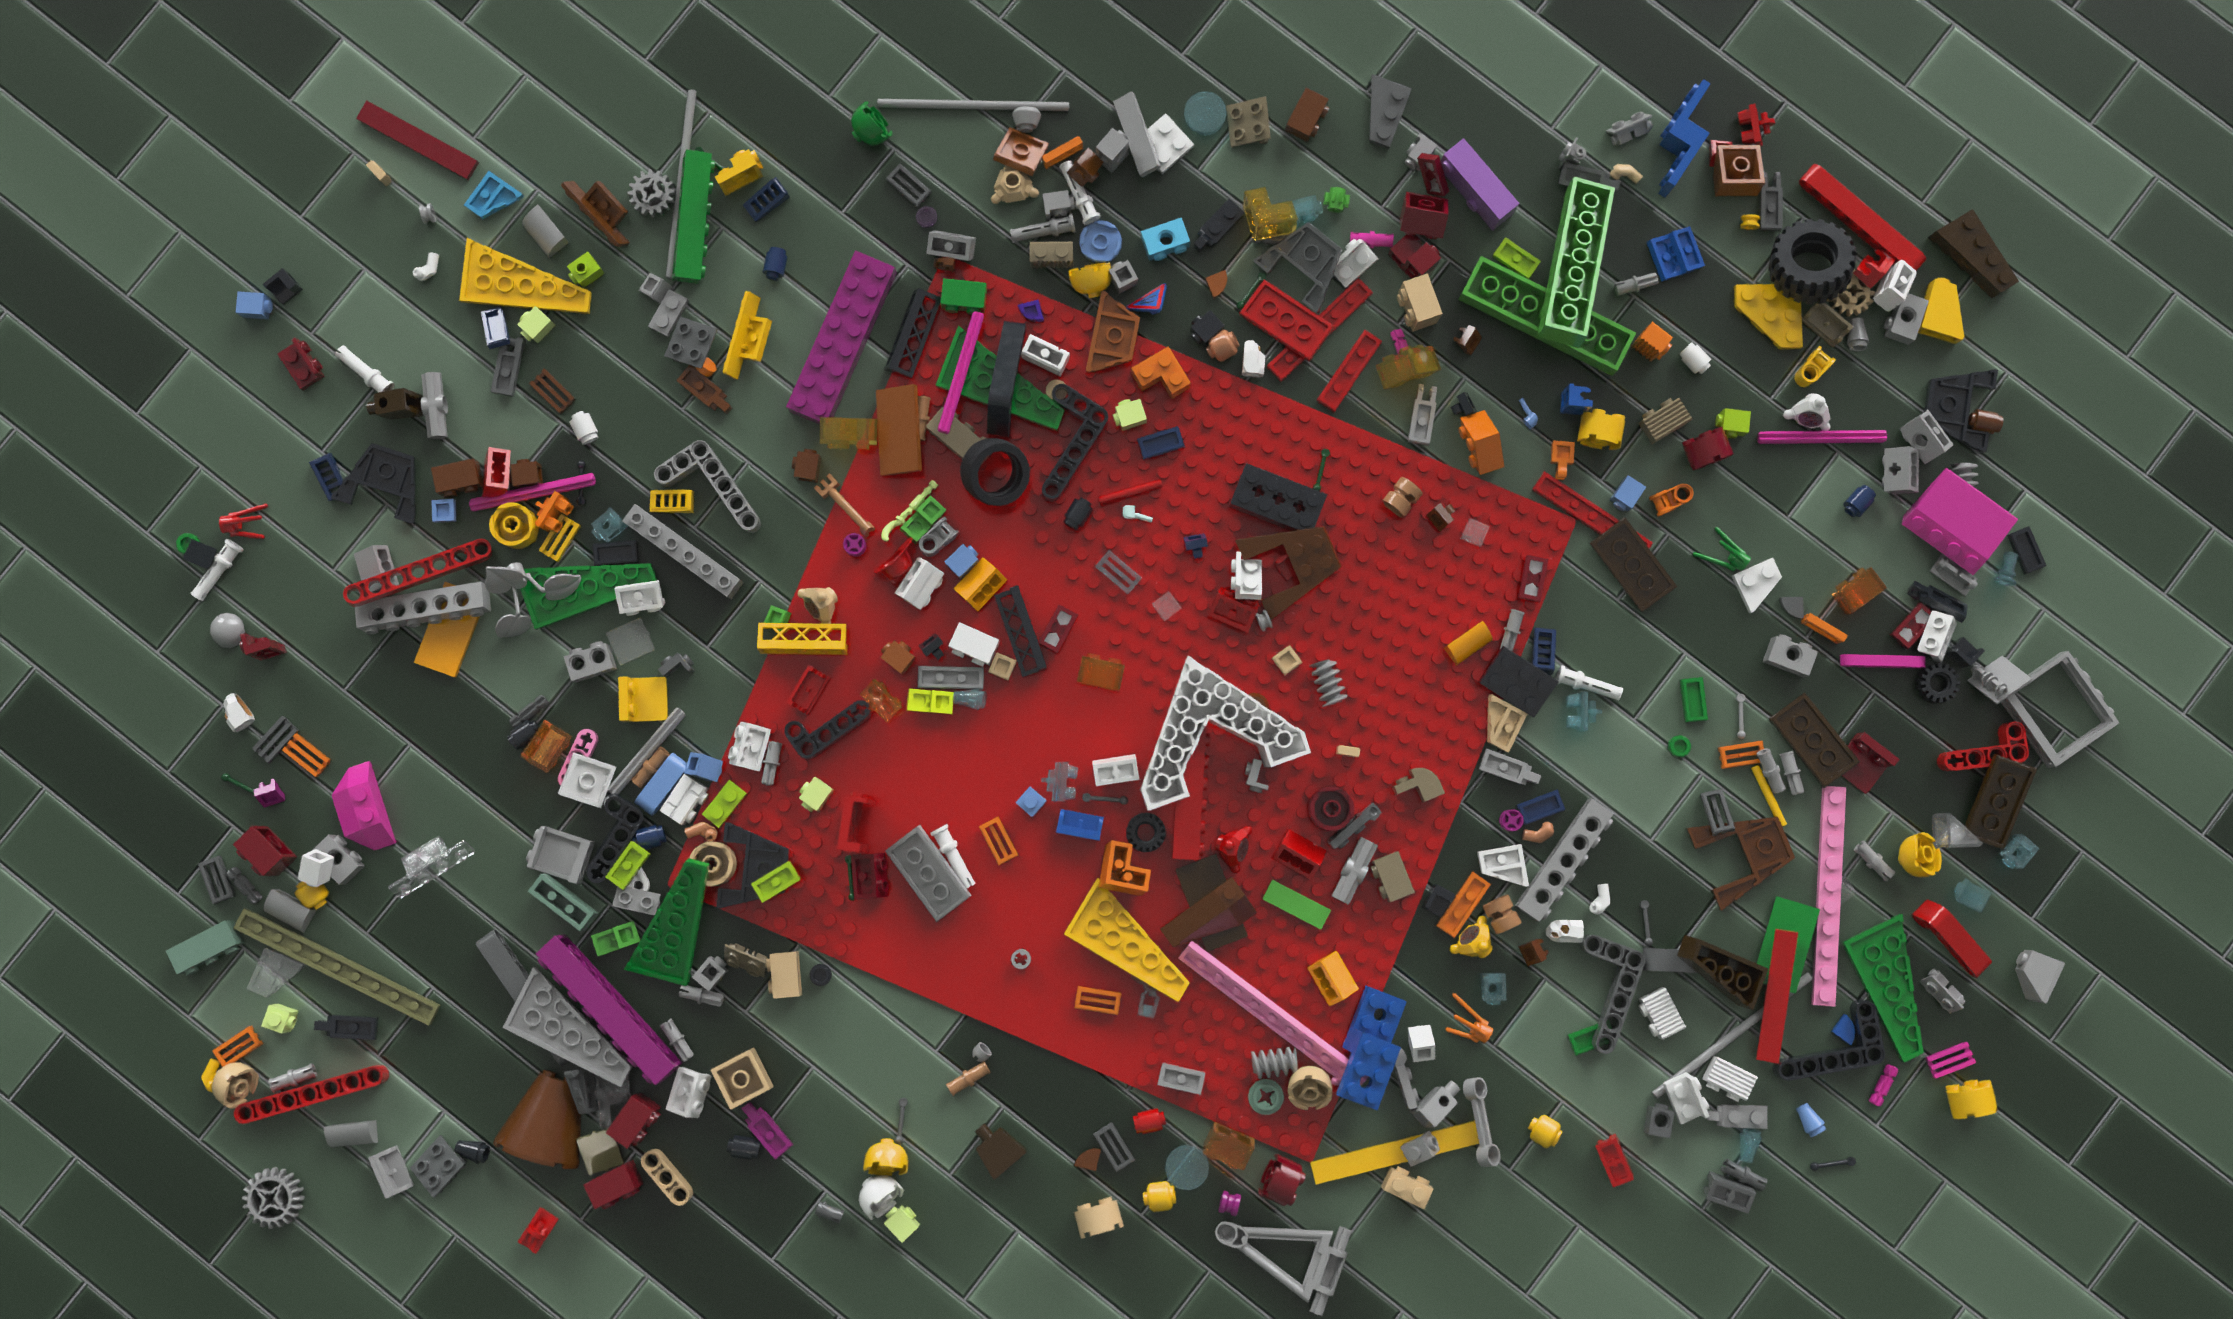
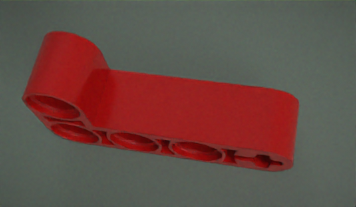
[1937,721,2029,771]
[1911,899,1992,979]

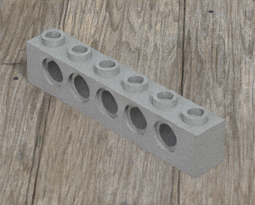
[622,504,744,599]
[355,581,491,634]
[1515,798,1614,922]

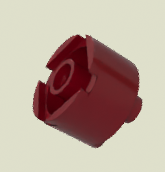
[1682,427,1734,471]
[1308,786,1354,831]
[1258,1154,1306,1206]

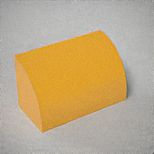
[953,557,1007,611]
[1444,621,1493,666]
[1307,951,1359,1006]

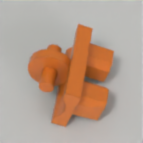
[535,491,574,533]

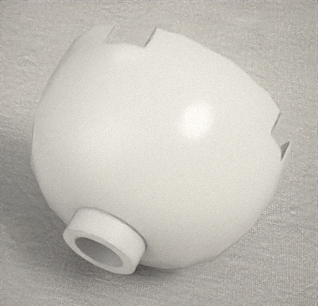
[859,1175,904,1220]

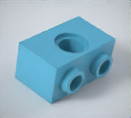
[1141,217,1190,261]

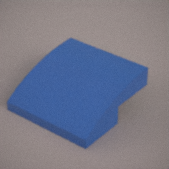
[1646,227,1705,282]

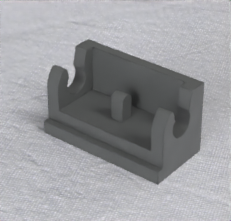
[1704,1171,1756,1214]

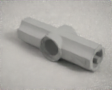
[421,372,448,440]
[1331,837,1378,905]

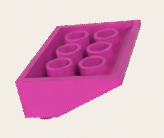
[1902,468,2018,575]

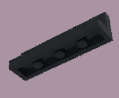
[884,288,941,378]
[994,585,1047,677]

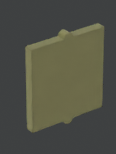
[576,1128,624,1175]

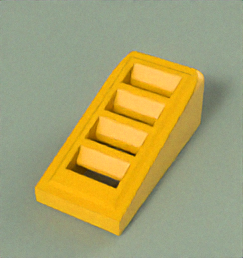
[650,490,694,513]

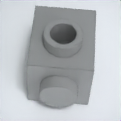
[1109,260,1138,294]

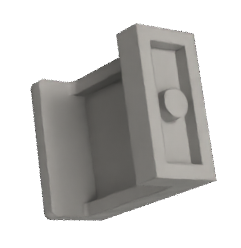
[526,826,595,884]

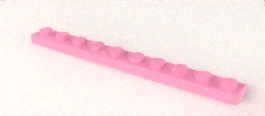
[1811,786,1846,1007]
[1178,941,1368,1086]

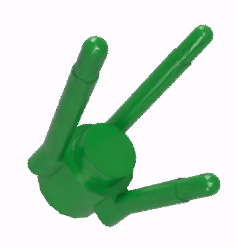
[1693,527,1751,572]

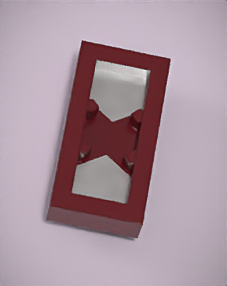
[1417,153,1449,196]
[1518,555,1549,602]
[1890,602,1932,649]
[1038,605,1078,653]

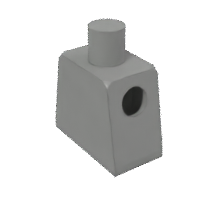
[1409,1081,1460,1128]

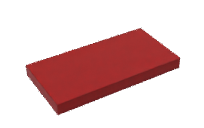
[1239,279,1334,362]

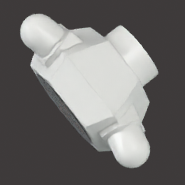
[1783,394,1831,431]

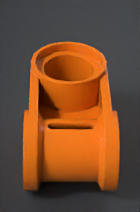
[1649,483,1694,517]

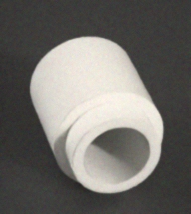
[1679,342,1711,374]
[569,411,599,445]

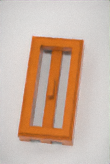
[1042,136,1083,169]
[1800,613,1848,644]
[282,733,331,777]
[1718,741,1764,769]
[979,816,1018,865]
[1074,986,1121,1015]
[212,1026,264,1067]

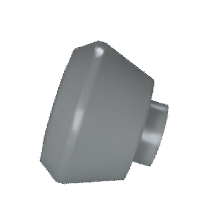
[1012,107,1041,133]

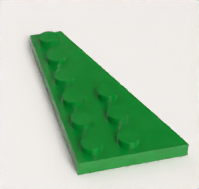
[936,325,1065,431]
[521,563,657,630]
[624,858,710,986]
[1841,914,1924,1063]

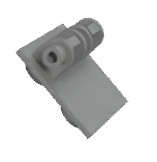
[1967,656,2032,704]

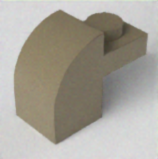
[1392,768,1445,802]

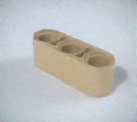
[641,1149,693,1206]

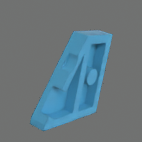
[464,171,524,219]

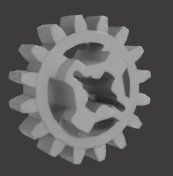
[628,169,676,217]

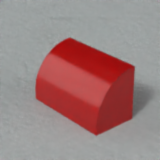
[482,447,511,498]
[1273,829,1327,880]

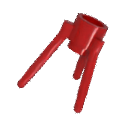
[219,504,268,539]

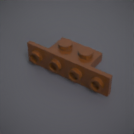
[561,181,630,247]

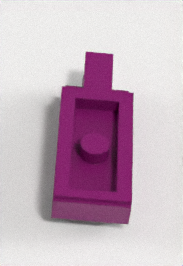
[742,1102,793,1160]

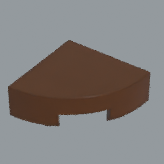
[933,258,956,272]
[1074,1148,1101,1171]

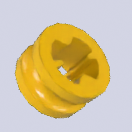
[1740,214,1760,230]

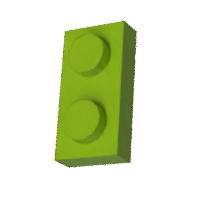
[1492,237,1541,279]
[702,780,748,828]
[606,841,650,890]
[751,861,801,903]

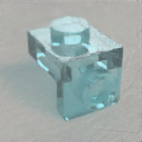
[1954,878,1992,913]

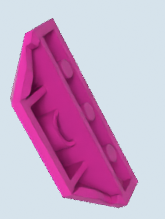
[331,761,396,850]

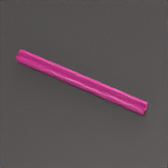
[938,312,984,434]
[1757,430,1887,444]
[469,473,596,511]

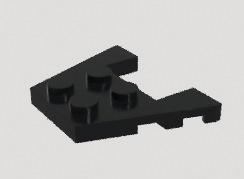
[1924,369,1998,453]
[331,443,416,525]
[716,822,790,908]

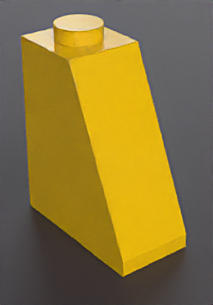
[1918,278,1964,344]

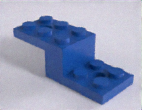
[1658,79,1710,198]
[1336,986,1407,1110]

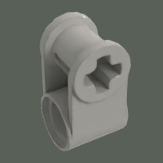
[919,517,960,557]

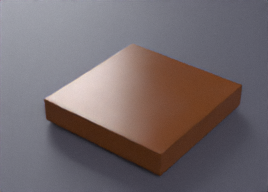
[993,127,1049,176]

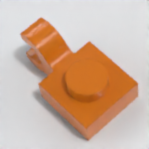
[1551,441,1575,480]

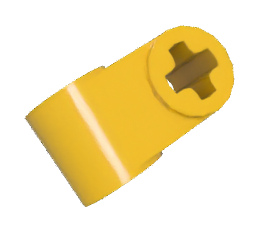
[1795,345,1836,387]

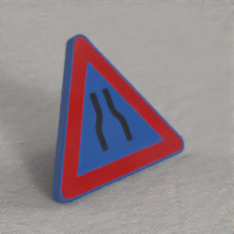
[1126,283,1167,315]

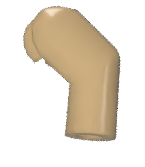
[1610,164,1643,184]

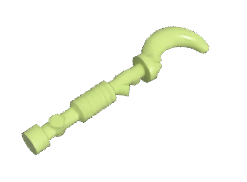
[881,480,938,542]

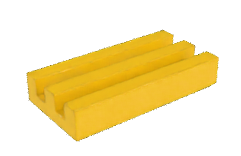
[538,514,581,562]

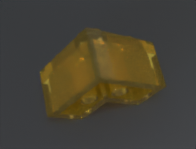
[1243,187,1298,241]
[1375,344,1441,390]
[820,417,877,449]

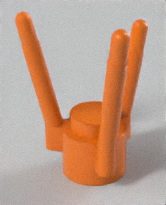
[1445,993,1493,1044]

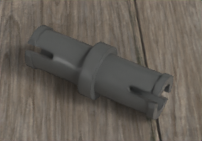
[1721,1158,1767,1191]

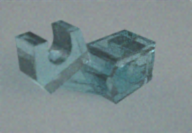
[1130,975,1160,1019]

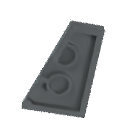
[1369,74,1412,149]

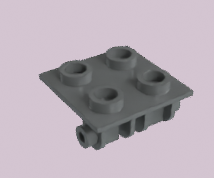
[664,317,718,369]
[410,1135,467,1198]

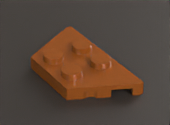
[1086,291,1140,373]

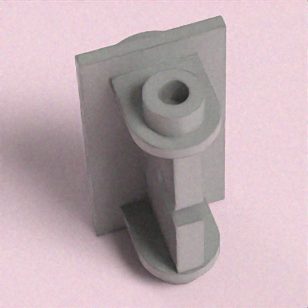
[1606,112,1653,146]
[1558,137,1586,169]
[1930,554,1978,596]
[612,886,661,916]
[1919,969,1965,1013]

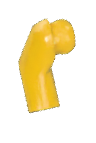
[201,1058,220,1093]

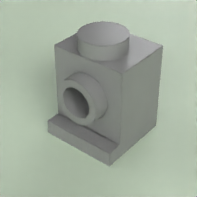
[1404,133,1437,172]
[1043,190,1075,220]
[692,956,728,991]

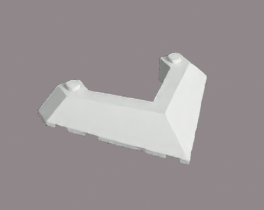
[1141,656,1311,811]

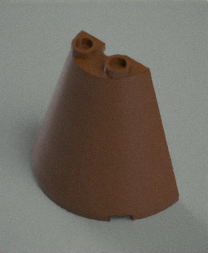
[493,1069,581,1169]

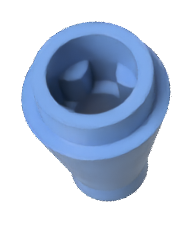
[1796,1103,1826,1137]

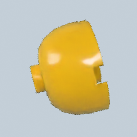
[1068,262,1112,298]
[1898,832,1942,877]
[863,1139,908,1176]

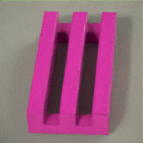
[1925,1042,1976,1079]

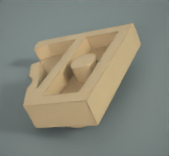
[1487,694,1527,753]

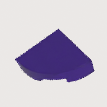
[1018,300,1044,322]

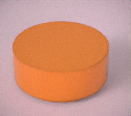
[696,357,717,377]

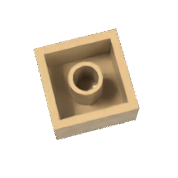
[1397,273,1443,332]
[711,1047,774,1110]

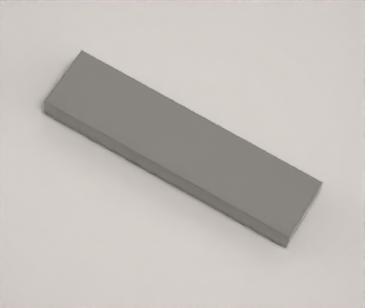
[1113,92,1161,177]

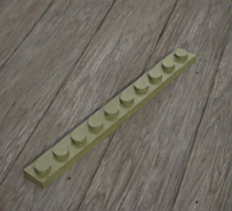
[234,908,441,1026]

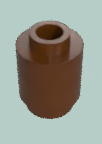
[1968,409,2003,434]

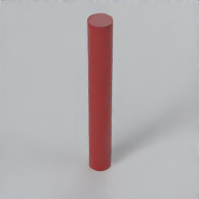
[1098,479,1163,505]

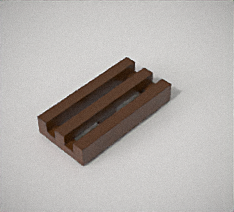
[529,368,576,414]

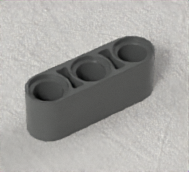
[1643,948,1697,973]

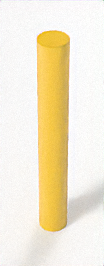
[1751,764,1787,827]

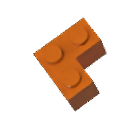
[1131,346,1191,399]
[1459,410,1504,475]
[1099,840,1151,896]

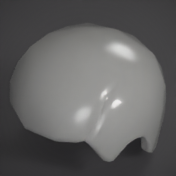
[210,613,245,648]

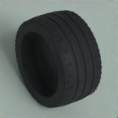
[960,438,1030,506]

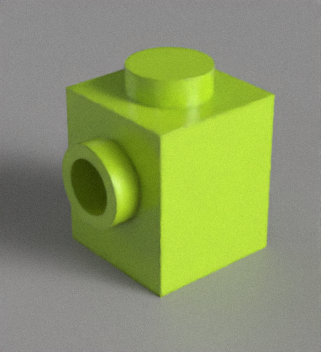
[567,252,605,288]
[1715,408,1751,438]

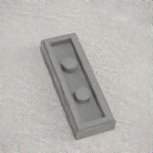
[918,666,984,690]

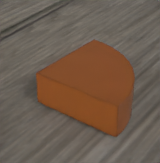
[1205,270,1227,299]

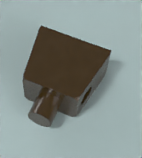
[367,388,424,420]
[975,1123,1027,1180]

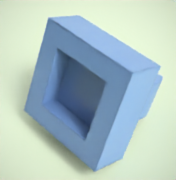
[432,499,456,523]

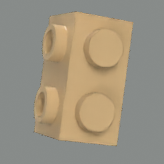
[767,951,802,999]
[1381,1166,1433,1209]

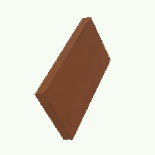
[876,384,922,476]

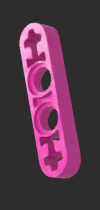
[1840,654,1926,668]

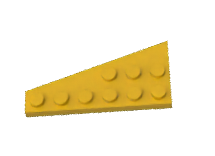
[459,238,592,314]
[1064,878,1189,1002]

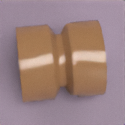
[1382,477,1423,518]
[1482,894,1522,934]

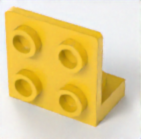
[618,676,668,722]

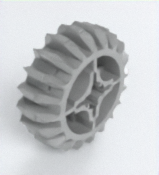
[242,1167,305,1229]

